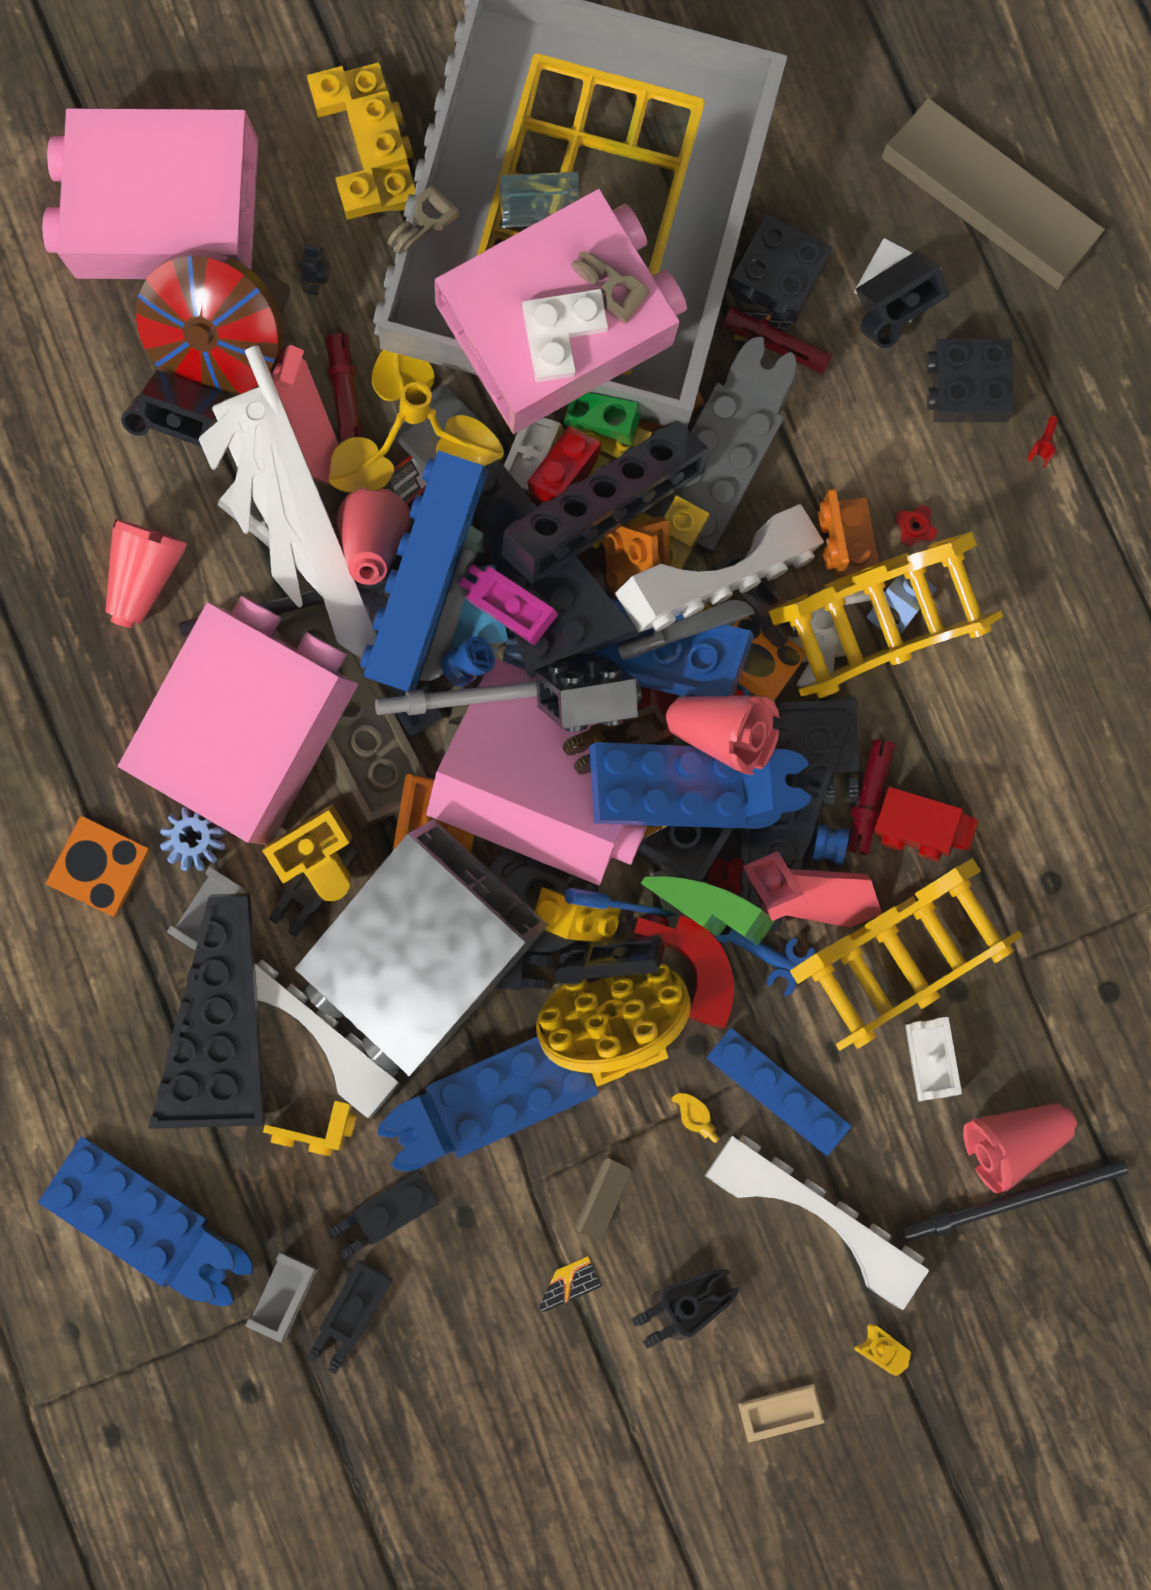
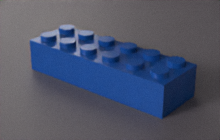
[360,450,488,692]

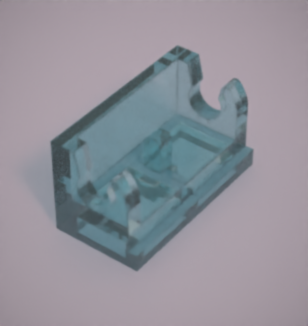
[500,172,579,228]

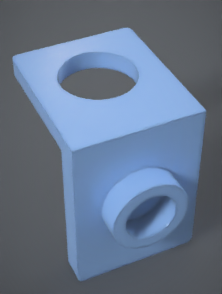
[867,574,937,635]

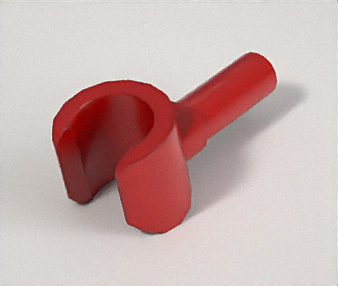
[1027,416,1058,468]

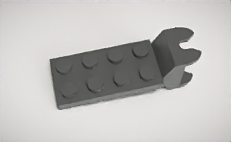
[648,337,797,552]

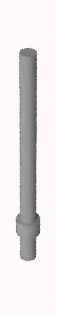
[375,681,537,715]

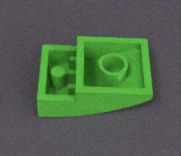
[641,876,775,946]

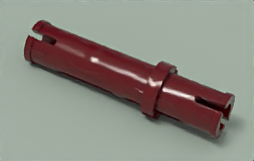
[722,306,833,376]
[324,333,363,443]
[846,739,896,856]

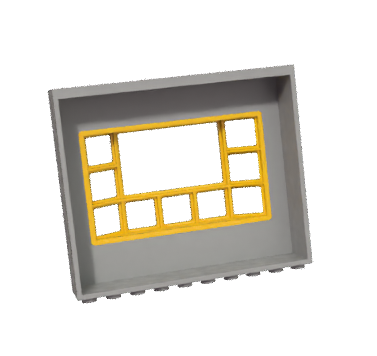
[373,0,787,428]

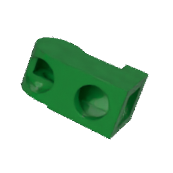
[564,392,642,446]

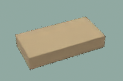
[738,1383,825,1443]

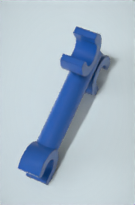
[712,928,815,997]

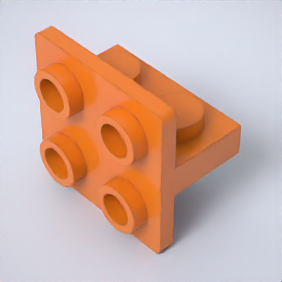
[603,517,670,596]

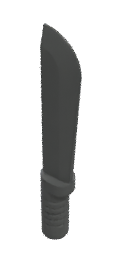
[420,547,476,680]
[618,600,755,660]

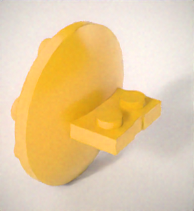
[536,964,691,1087]

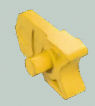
[854,1324,911,1376]

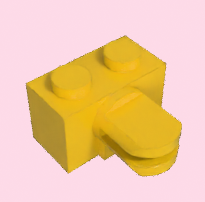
[262,804,353,901]

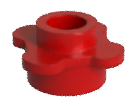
[895,505,937,546]
[707,858,744,895]

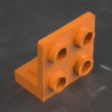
[816,488,879,580]

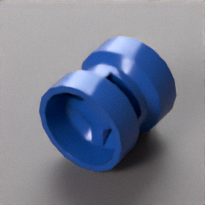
[441,636,495,687]

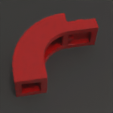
[633,914,734,1030]

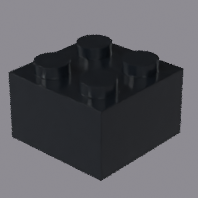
[636,826,734,882]

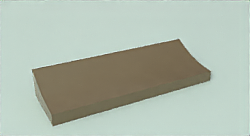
[882,98,1105,290]
[273,603,427,832]

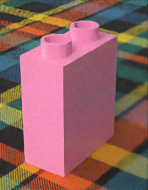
[43,109,259,279]
[435,189,687,434]
[117,595,358,845]
[426,658,647,886]

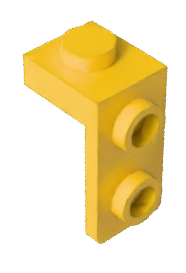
[535,887,621,942]
[263,1101,357,1157]

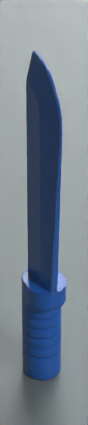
[565,888,677,917]

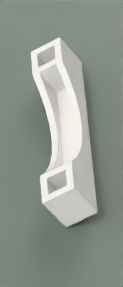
[615,504,824,633]
[255,959,400,1119]
[704,1135,929,1310]

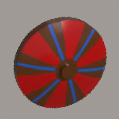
[136,250,283,398]

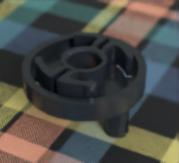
[489,848,599,954]

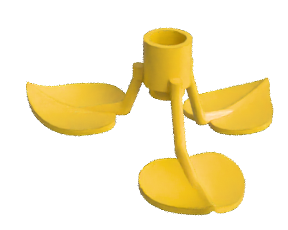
[328,350,504,494]

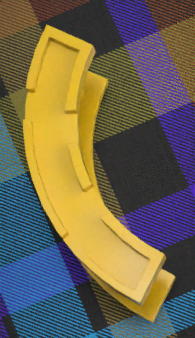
[768,531,1004,698]
[790,858,1023,1051]

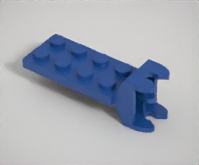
[570,598,754,697]
[589,742,811,828]
[377,1036,599,1172]
[38,1136,254,1307]

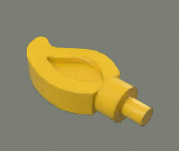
[671,1093,720,1143]

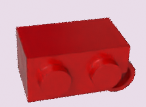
[875,787,979,862]

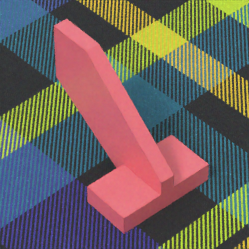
[270,345,339,486]
[743,851,882,928]

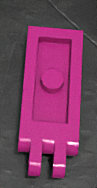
[458,564,558,646]

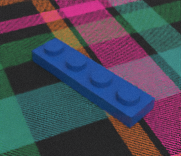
[706,1028,851,1157]

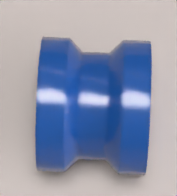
[811,823,849,867]

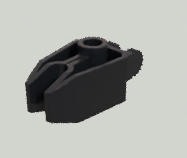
[631,1269,740,1349]

